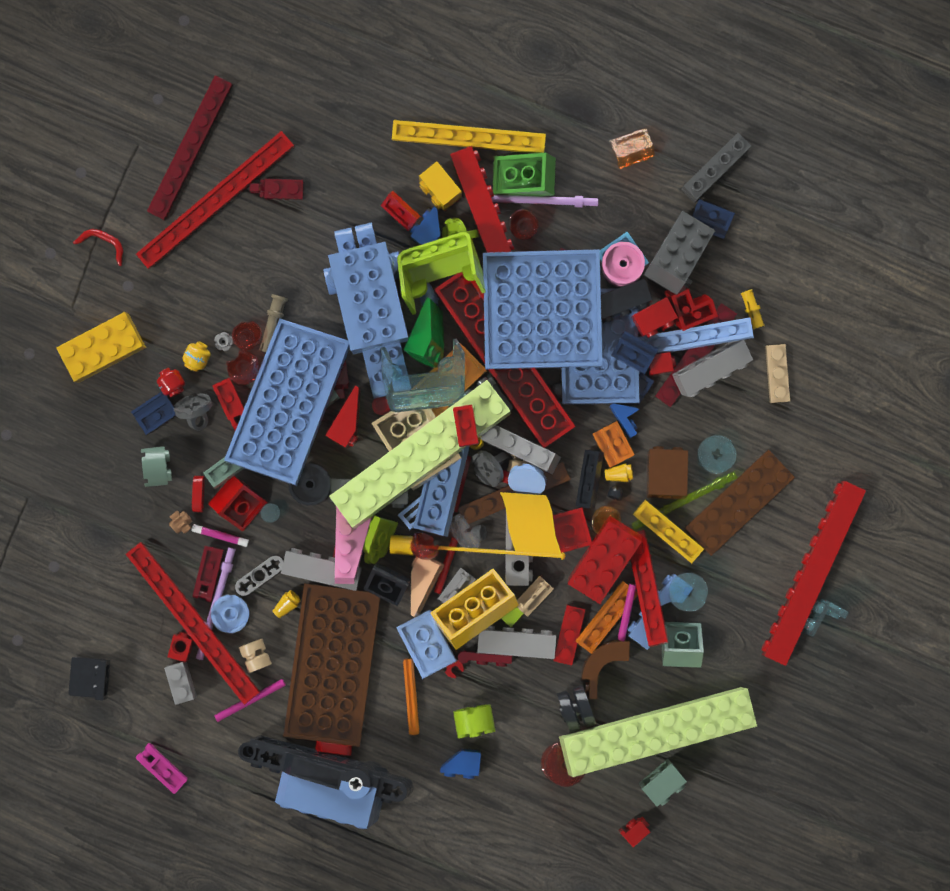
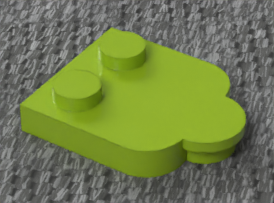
[363,516,398,564]

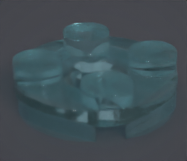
[697,435,737,474]
[669,573,708,612]

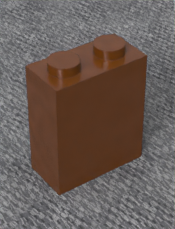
[647,446,688,499]

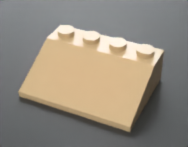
[372,393,461,491]

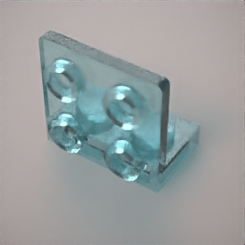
[804,599,849,637]

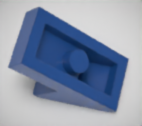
[609,403,639,438]

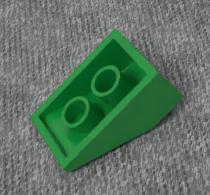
[404,297,444,369]

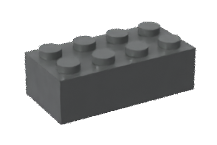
[644,211,715,295]

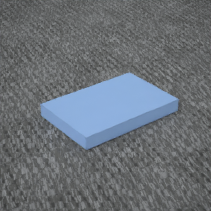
[396,610,457,679]

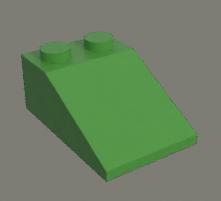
[493,153,556,196]

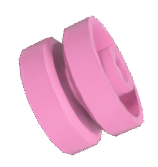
[601,242,645,287]

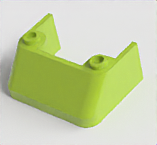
[397,232,486,315]

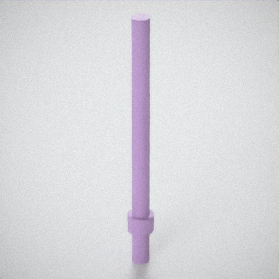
[491,195,598,207]
[196,547,236,660]

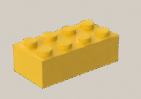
[56,312,146,383]
[430,569,519,650]

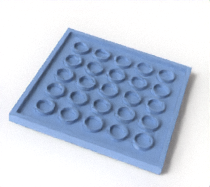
[483,250,602,369]

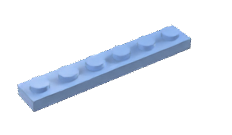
[638,318,754,354]

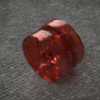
[541,742,585,787]

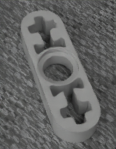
[235,556,284,596]

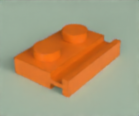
[592,421,635,468]

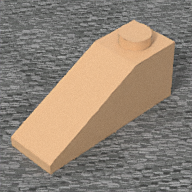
[411,554,444,617]

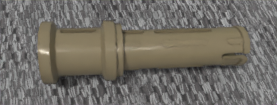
[259,294,288,352]

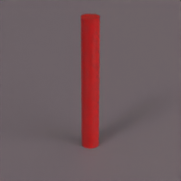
[434,537,459,594]

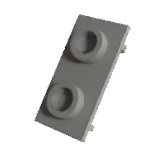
[438,568,476,603]

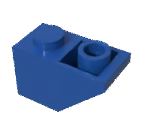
[410,206,441,245]
[440,749,481,779]

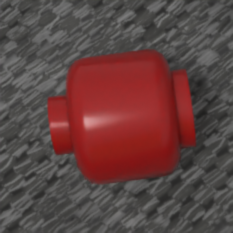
[157,368,185,397]

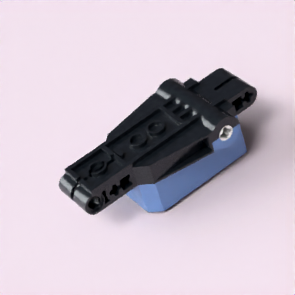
[238,735,414,829]

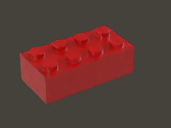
[567,515,642,604]

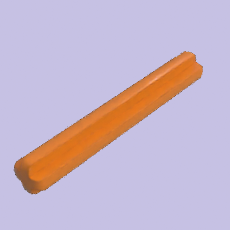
[403,659,419,735]

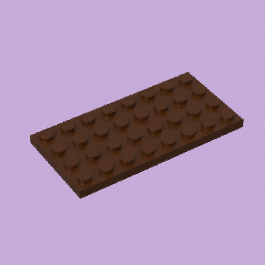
[283,583,380,747]

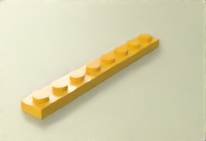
[392,120,546,153]

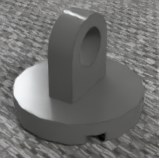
[174,393,212,431]
[472,451,509,487]

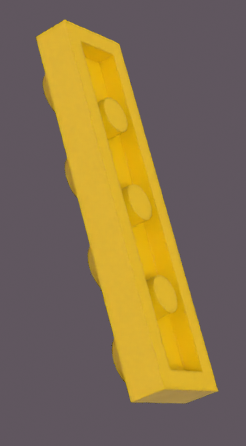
[633,500,704,563]

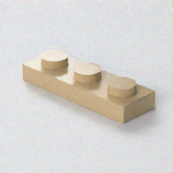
[765,344,790,403]

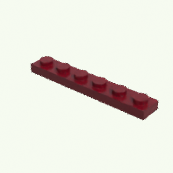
[654,303,737,407]

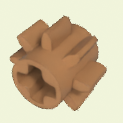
[169,511,193,534]

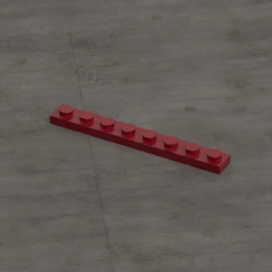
[147,75,233,221]

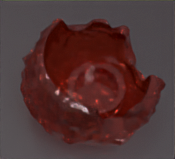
[226,350,260,385]

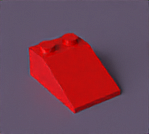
[325,386,361,448]

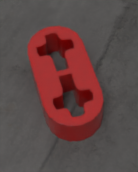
[192,476,205,512]
[315,741,352,756]

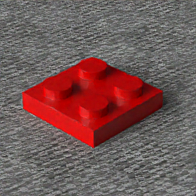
[553,507,592,553]

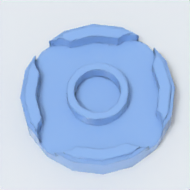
[508,464,547,495]
[211,595,249,633]

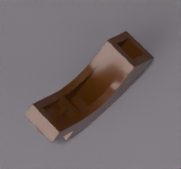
[581,640,630,699]

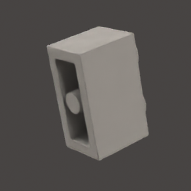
[164,661,197,705]

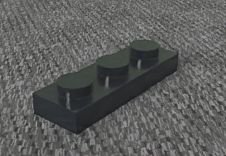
[576,450,604,509]

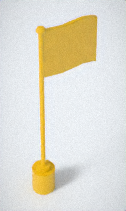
[390,492,565,560]

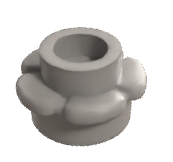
[214,332,233,351]

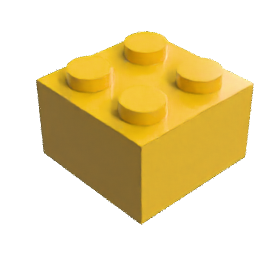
[419,162,462,211]

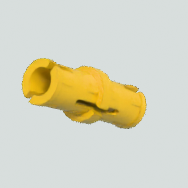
[741,289,765,329]

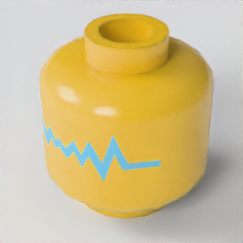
[182,342,211,372]

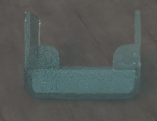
[381,339,465,412]

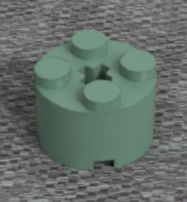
[141,447,172,487]

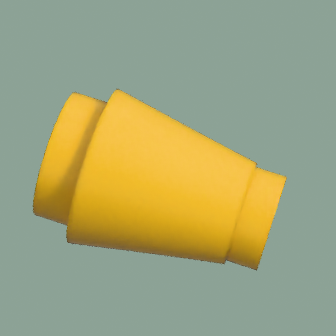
[605,463,633,482]
[272,590,301,618]

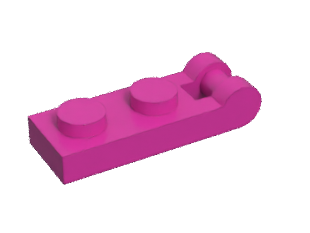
[136,743,188,794]

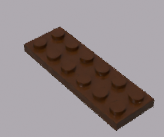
[684,449,795,556]

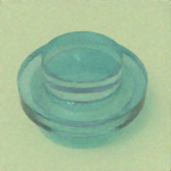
[261,503,280,523]

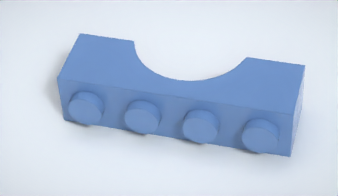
[627,573,693,650]

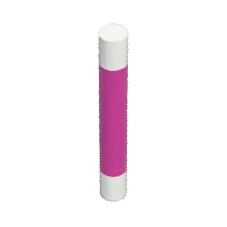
[192,524,249,547]

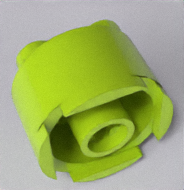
[453,704,496,738]

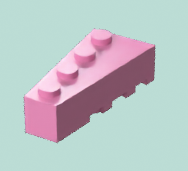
[335,506,373,584]

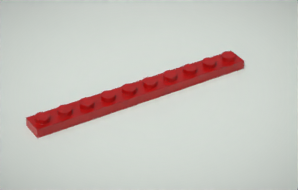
[136,131,295,269]
[126,542,260,705]

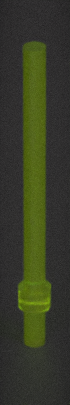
[631,472,737,530]

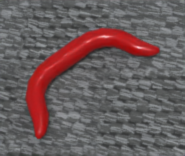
[73,229,123,266]

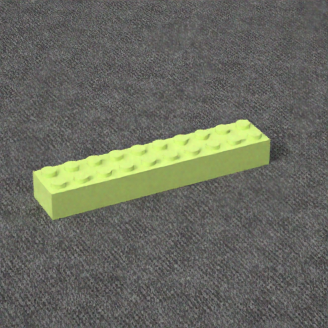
[329,380,511,529]
[559,687,757,777]

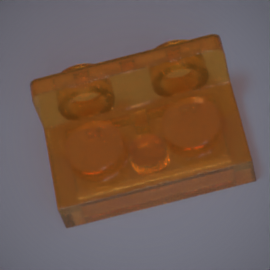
[610,128,655,168]

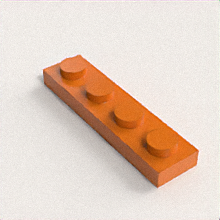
[576,581,638,654]

